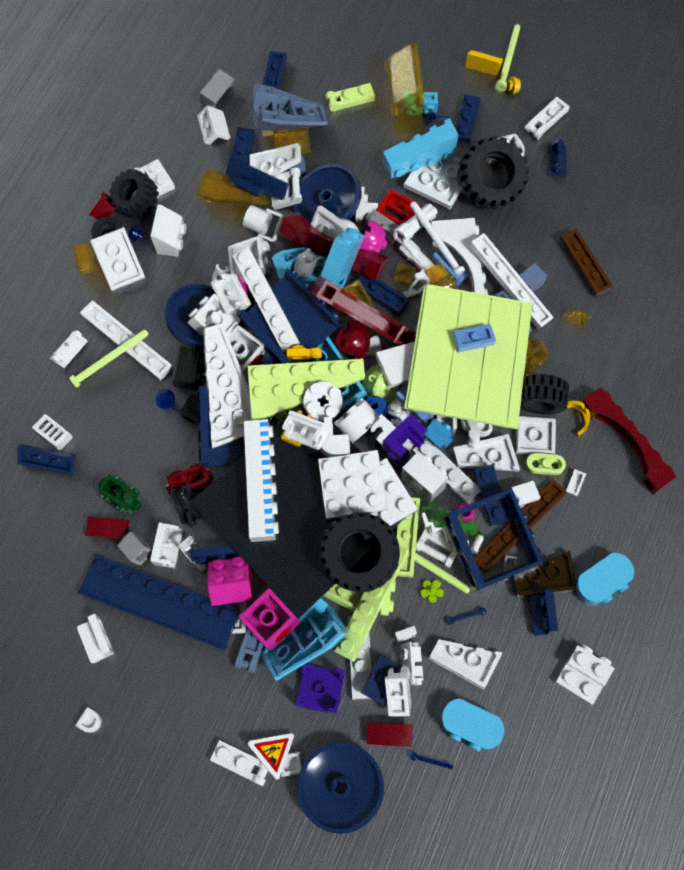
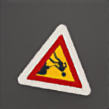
[248,733,294,780]

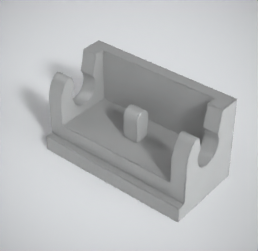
[199,69,235,108]

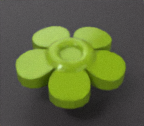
[421,580,444,603]

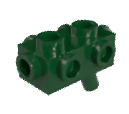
[97,474,143,515]

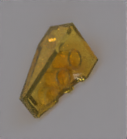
[196,168,271,205]

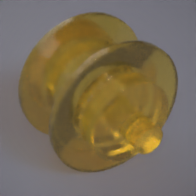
[567,308,590,327]

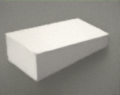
[566,469,586,496]

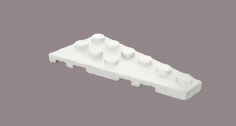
[203,323,252,449]

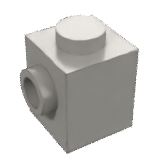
[117,531,153,566]

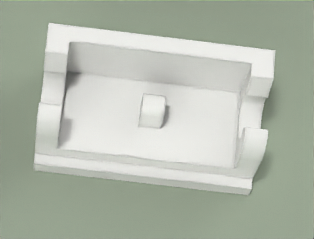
[211,273,251,315]
[282,410,329,450]
[371,414,396,447]
[150,522,183,569]
[385,667,411,716]

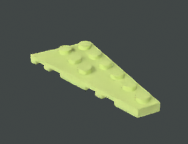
[248,359,365,420]

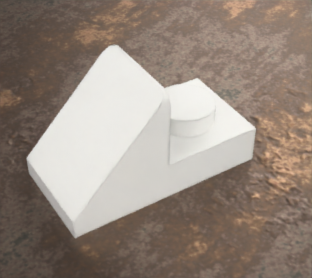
[356,187,378,227]

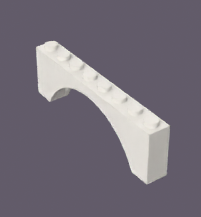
[431,218,488,295]

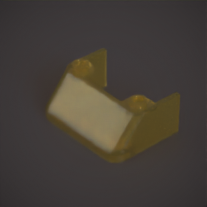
[385,43,424,132]

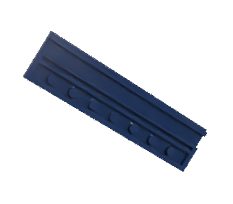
[77,555,241,651]

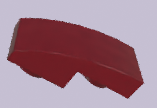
[85,516,130,540]
[367,722,413,747]

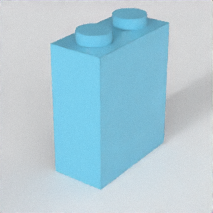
[320,227,364,285]

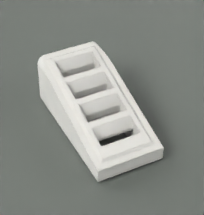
[32,414,73,451]

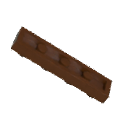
[560,228,613,297]

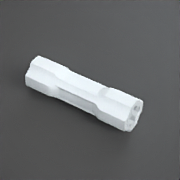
[393,204,438,244]
[399,239,447,286]

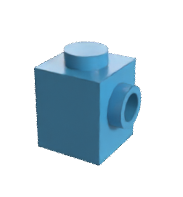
[423,419,453,449]

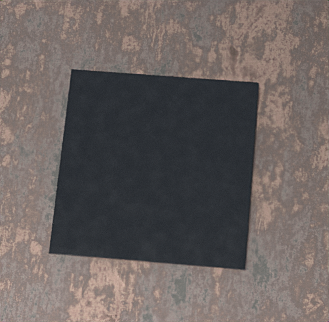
[191,404,406,619]

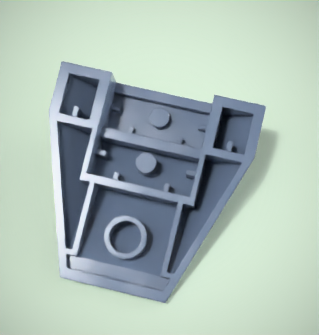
[252,83,328,131]

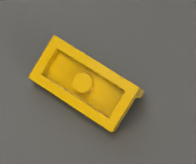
[465,50,503,76]

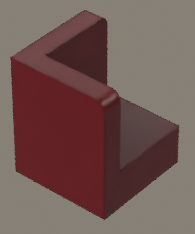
[89,191,116,220]

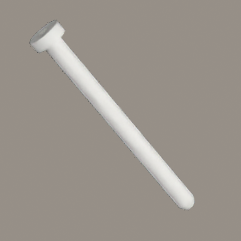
[410,202,465,276]

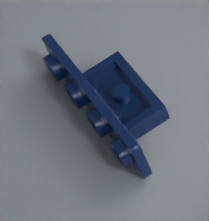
[226,157,289,200]

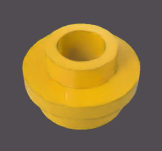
[507,77,521,94]

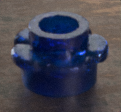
[128,224,144,242]

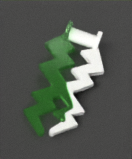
[421,502,486,554]

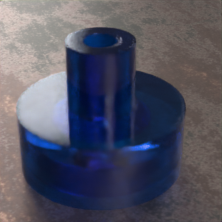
[156,389,175,409]

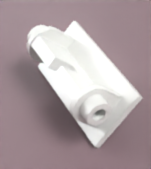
[50,330,88,368]
[400,642,424,686]

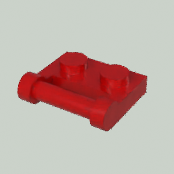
[376,189,421,226]

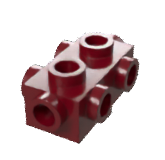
[165,464,213,495]

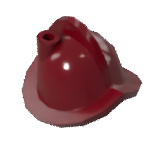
[335,320,370,359]

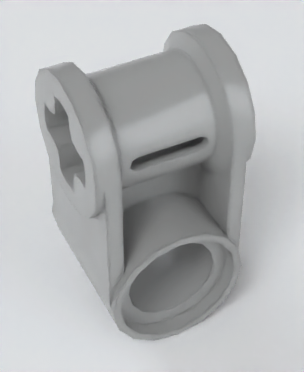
[292,248,325,279]

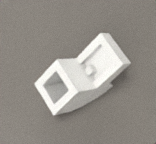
[320,416,350,458]

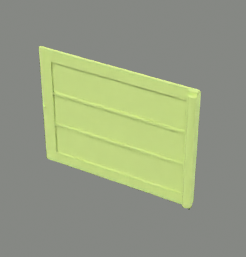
[404,284,532,429]

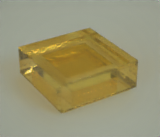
[393,263,416,286]

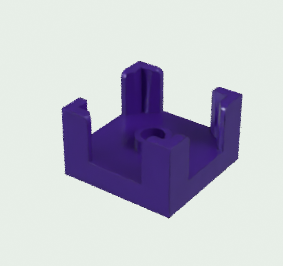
[382,414,428,468]
[296,664,345,715]

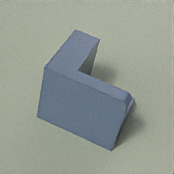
[519,263,547,292]

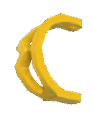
[567,400,590,437]

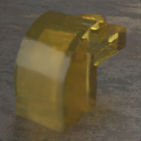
[72,242,98,275]
[425,262,458,290]

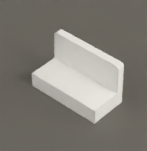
[197,105,230,145]
[77,614,114,664]

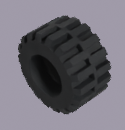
[109,169,159,219]
[520,374,569,415]

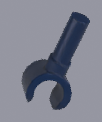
[425,112,450,126]

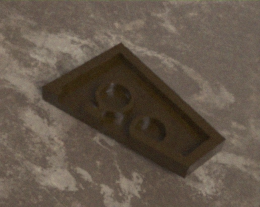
[513,551,577,597]

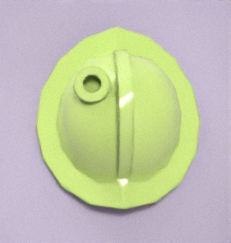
[362,364,400,403]

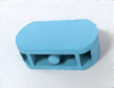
[575,553,634,606]
[441,699,504,752]

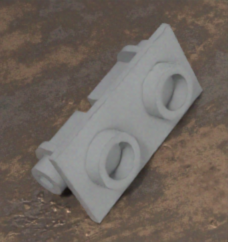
[364,210,399,244]

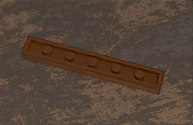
[474,479,567,574]

